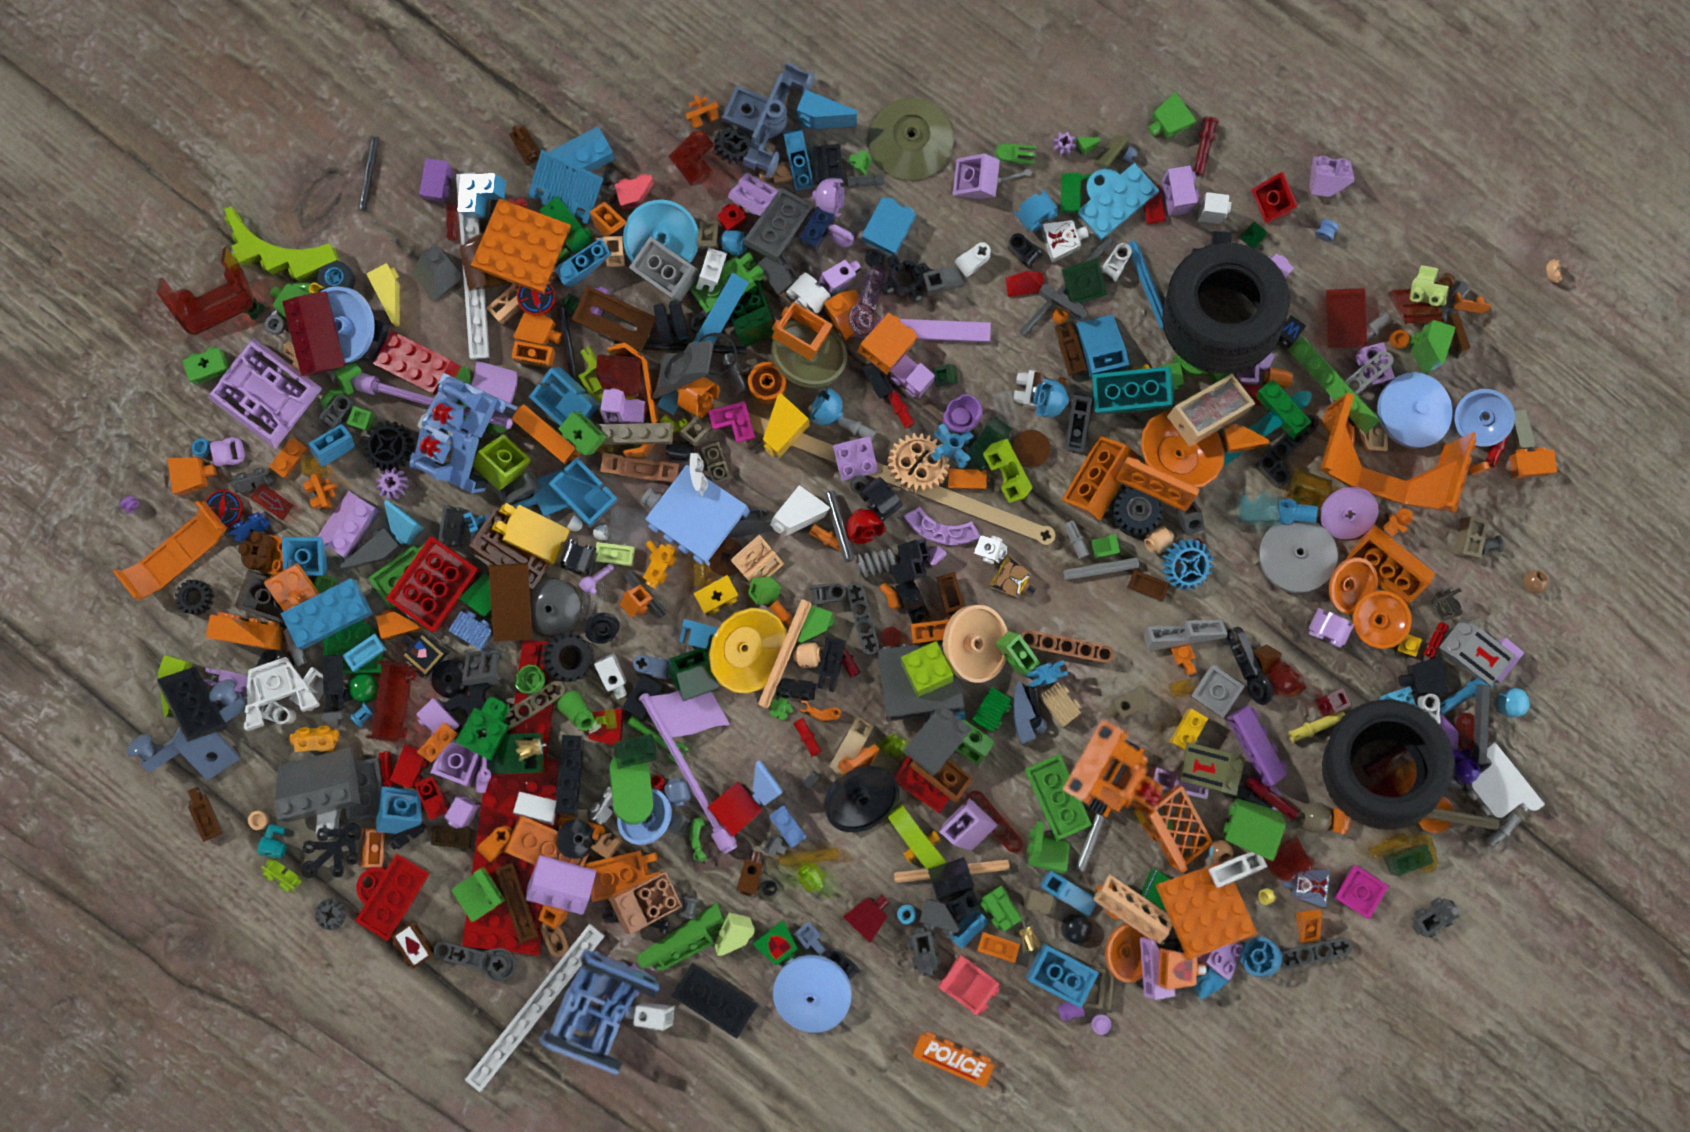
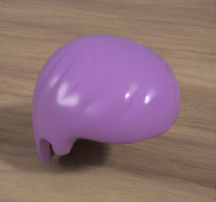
[943,394,983,434]

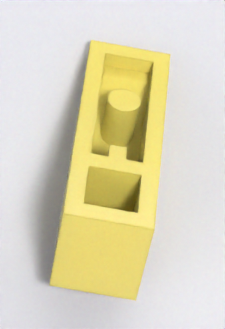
[366,263,400,327]

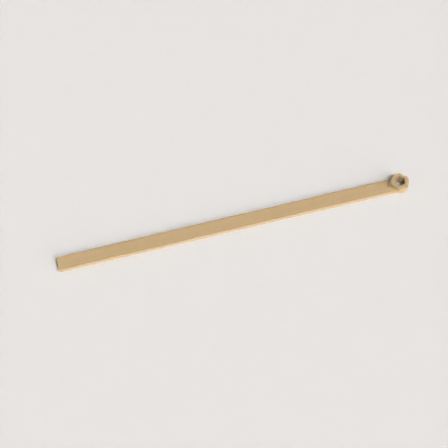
[708,400,1055,546]

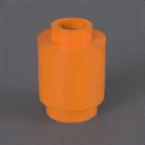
[1263,367,1293,389]
[1331,807,1352,834]

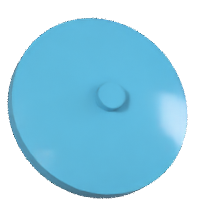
[623,200,699,264]

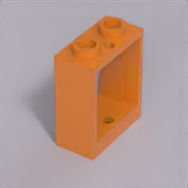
[772,301,833,361]

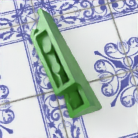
[637,903,726,970]

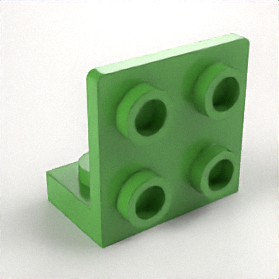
[452,867,505,922]

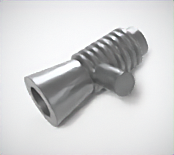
[722,353,753,397]

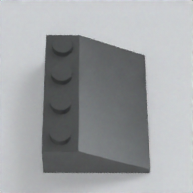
[275,747,361,822]

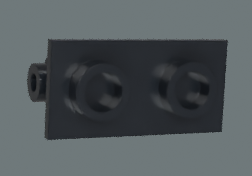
[776,678,816,701]
[386,822,427,850]

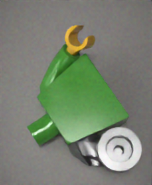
[264,282,324,335]

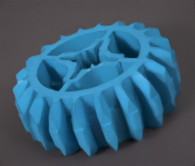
[1161,539,1214,591]

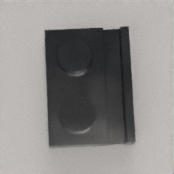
[813,144,843,185]

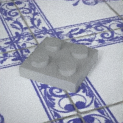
[1190,664,1245,718]

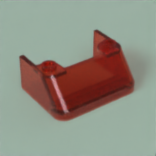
[157,247,254,335]
[366,660,416,742]

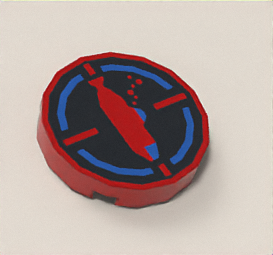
[517,283,555,316]
[205,490,244,527]

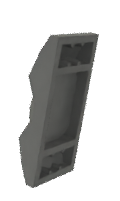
[652,341,714,399]

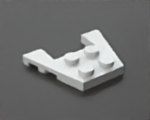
[244,657,320,731]

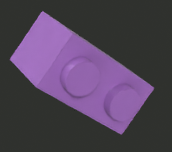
[419,158,453,203]

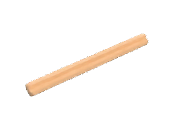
[758,599,812,708]
[894,860,1010,883]

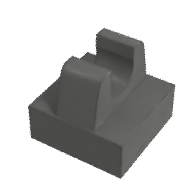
[322,706,347,728]
[669,812,692,836]
[763,833,788,857]

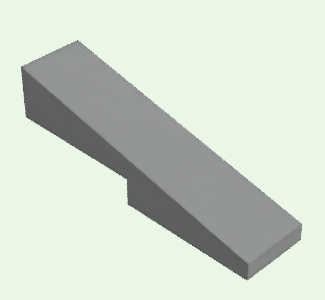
[1144,620,1228,651]

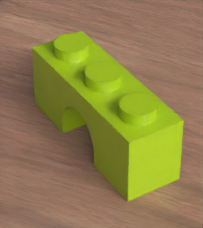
[983,439,1033,503]

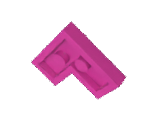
[708,401,755,443]

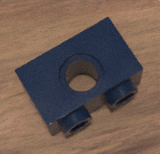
[799,206,835,252]

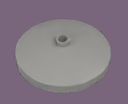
[1259,521,1338,594]

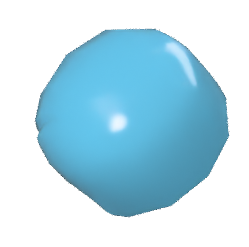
[1497,688,1530,718]

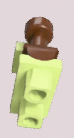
[1410,265,1456,306]

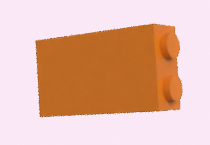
[511,404,581,466]

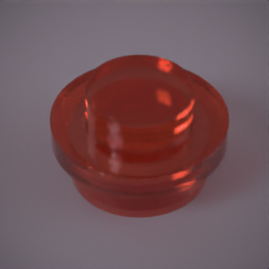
[881,627,901,646]

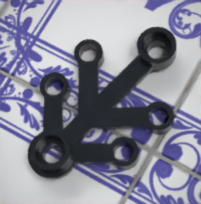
[301,823,362,878]

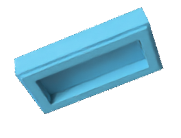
[342,634,387,672]

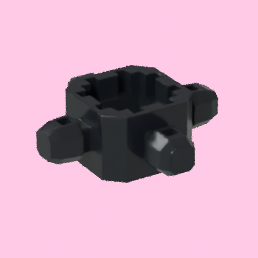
[880,254,929,303]

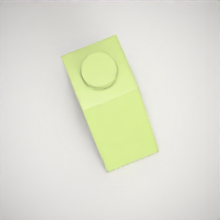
[714,912,754,956]

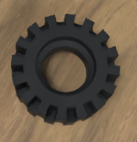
[175,579,214,615]

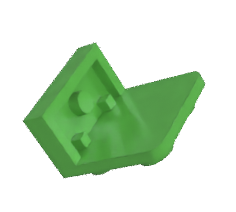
[1027,821,1069,873]

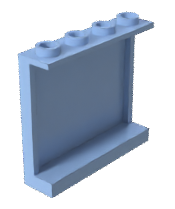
[645,465,750,566]

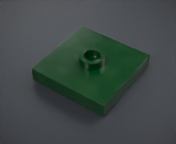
[1061,258,1107,304]

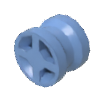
[1315,219,1339,242]

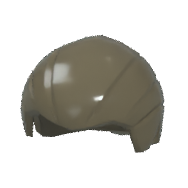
[1293,802,1333,833]

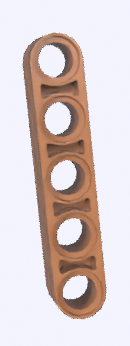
[1021,630,1114,663]

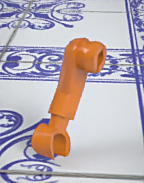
[798,701,841,721]

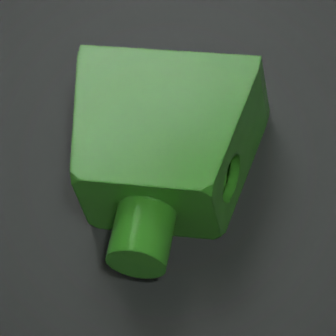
[1147,92,1196,139]

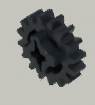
[714,125,752,165]

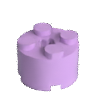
[1308,608,1354,648]

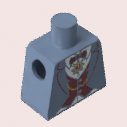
[1282,868,1330,907]

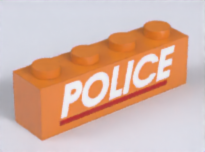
[912,1030,994,1088]

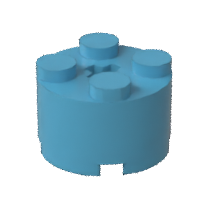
[1014,190,1058,233]

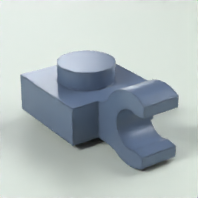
[794,921,827,955]

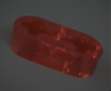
[1456,713,1475,749]

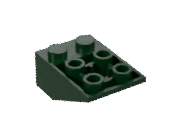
[731,281,776,347]
[485,733,544,774]

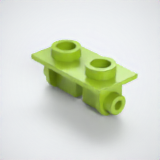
[261,859,302,894]

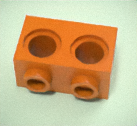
[910,619,949,645]

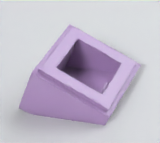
[928,545,947,567]

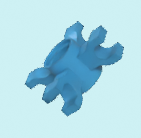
[930,423,974,469]
[1025,661,1068,687]

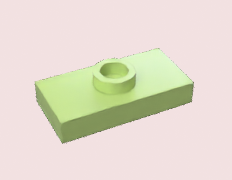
[596,542,635,567]

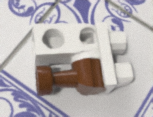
[1013,370,1066,410]

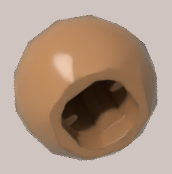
[1523,570,1549,594]
[1209,839,1234,864]

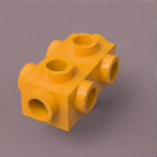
[643,540,677,589]
[290,725,340,753]

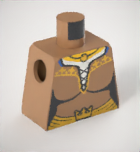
[988,555,1037,599]

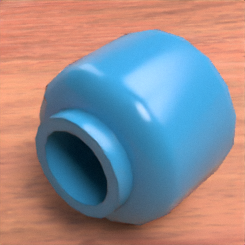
[718,230,747,256]

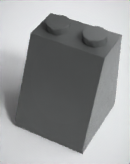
[903,704,972,776]

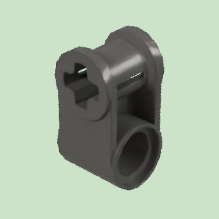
[319,395,356,430]
[809,583,847,606]

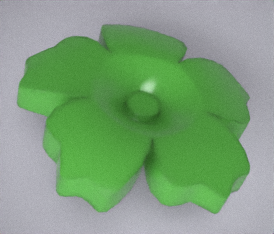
[769,698,793,720]

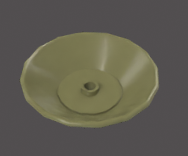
[868,97,954,181]

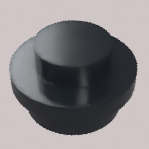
[865,249,884,268]

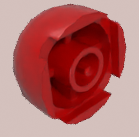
[846,509,886,545]

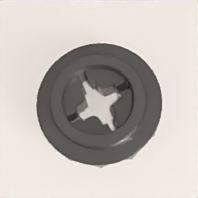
[314,899,346,930]

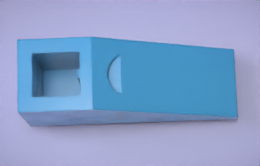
[783,127,814,191]
[554,238,611,288]
[1039,870,1097,916]

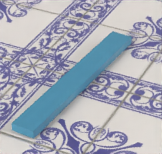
[657,273,749,415]

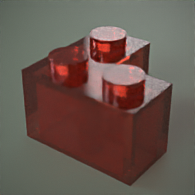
[668,130,715,186]

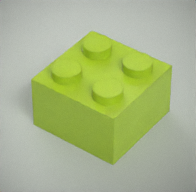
[472,434,531,491]
[901,641,953,698]

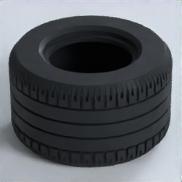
[1162,242,1290,374]
[1322,699,1454,830]

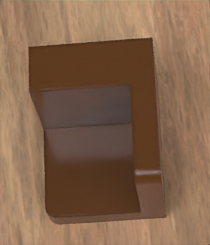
[1253,645,1282,675]

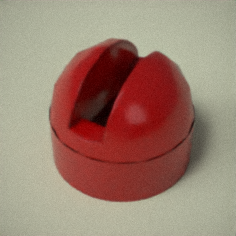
[650,775,666,792]

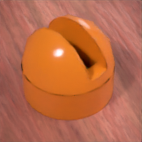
[1052,308,1069,325]

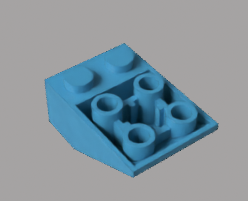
[1076,315,1130,378]

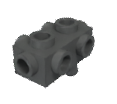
[1411,897,1459,938]
[908,927,941,976]

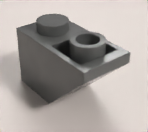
[923,268,964,296]
[920,898,961,935]

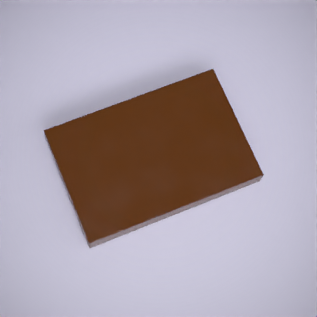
[1445,312,1470,359]

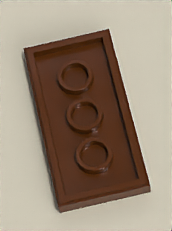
[488,563,533,642]

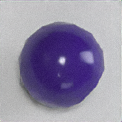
[1454,759,1480,783]

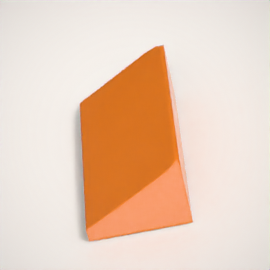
[360,828,385,868]

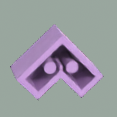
[890,354,935,400]
[601,389,647,424]

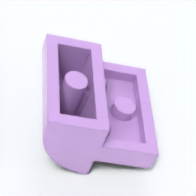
[728,173,779,216]

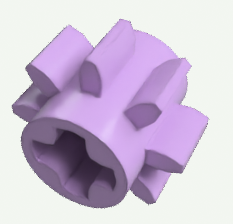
[1052,131,1076,156]

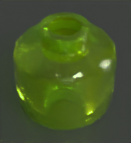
[797,863,826,892]

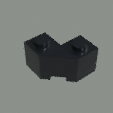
[892,539,931,584]

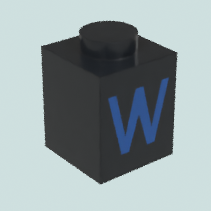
[1278,315,1306,348]

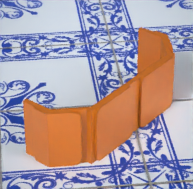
[607,343,659,459]
[112,501,227,600]

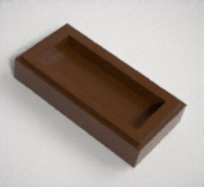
[1127,570,1170,602]

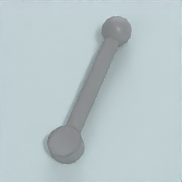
[997,169,1032,184]

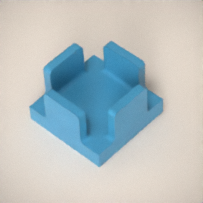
[679,619,719,651]

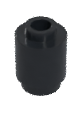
[666,440,694,461]

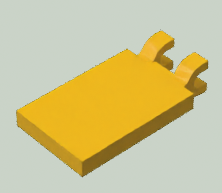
[492,503,570,565]

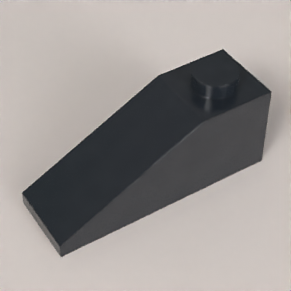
[1065,389,1094,453]

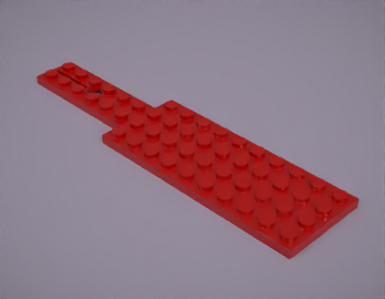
[462,640,561,955]

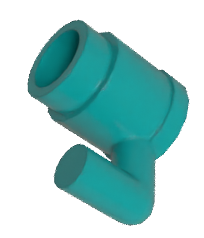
[257,824,287,859]

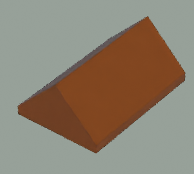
[909,758,973,803]

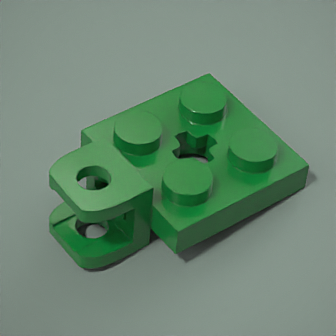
[456,697,509,761]

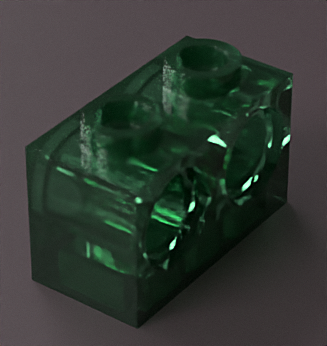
[613,734,658,769]

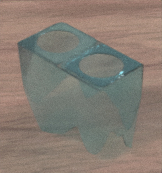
[1238,490,1280,523]

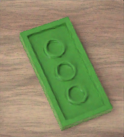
[1024,754,1092,841]

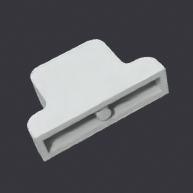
[1466,742,1545,818]

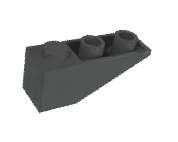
[340,528,403,570]

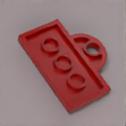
[355,853,431,941]

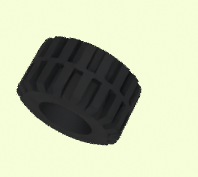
[541,633,594,682]

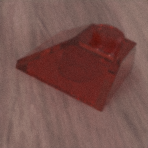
[596,355,641,397]

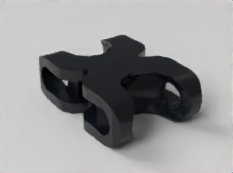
[443,683,510,733]

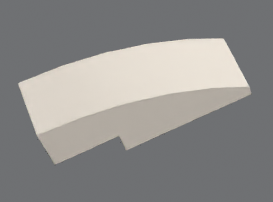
[1208,852,1267,888]

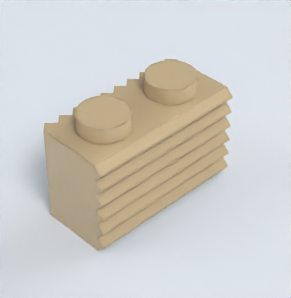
[1038,682,1081,727]

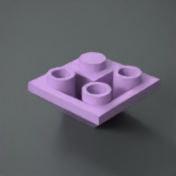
[1309,156,1355,197]

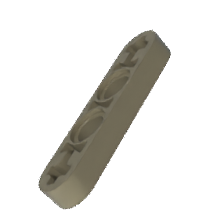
[504,681,566,730]

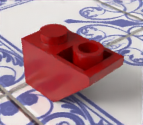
[414,776,451,820]

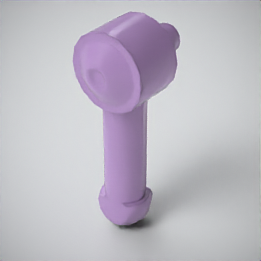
[579,563,614,595]

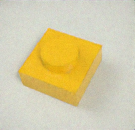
[1396,634,1422,657]

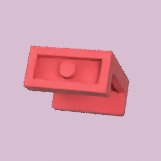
[937,954,1000,1016]

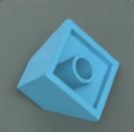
[384,500,425,546]

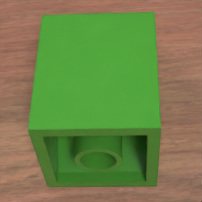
[1222,798,1286,861]

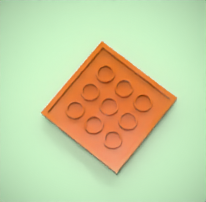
[471,198,571,294]
[1156,863,1258,960]

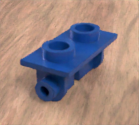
[228,512,271,542]

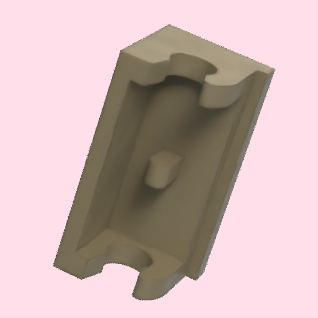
[1454,516,1489,559]

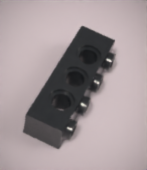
[555,735,585,817]

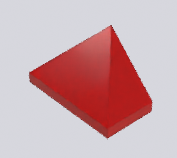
[1005,271,1044,297]

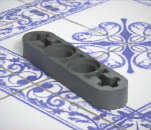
[847,582,879,655]
[1280,937,1352,969]

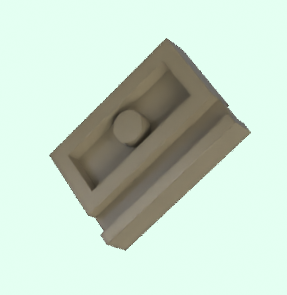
[1082,966,1114,1010]

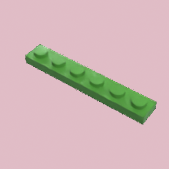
[1288,336,1381,433]

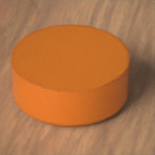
[1389,330,1410,350]
[1469,462,1490,476]

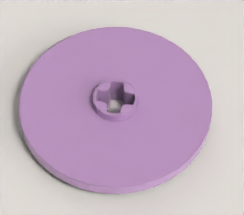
[1320,487,1379,539]

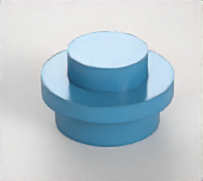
[192,438,211,457]

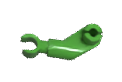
[689,817,707,862]

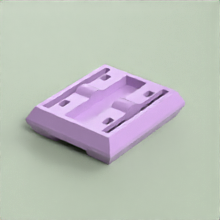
[207,338,322,449]

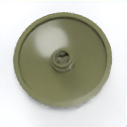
[771,320,847,388]

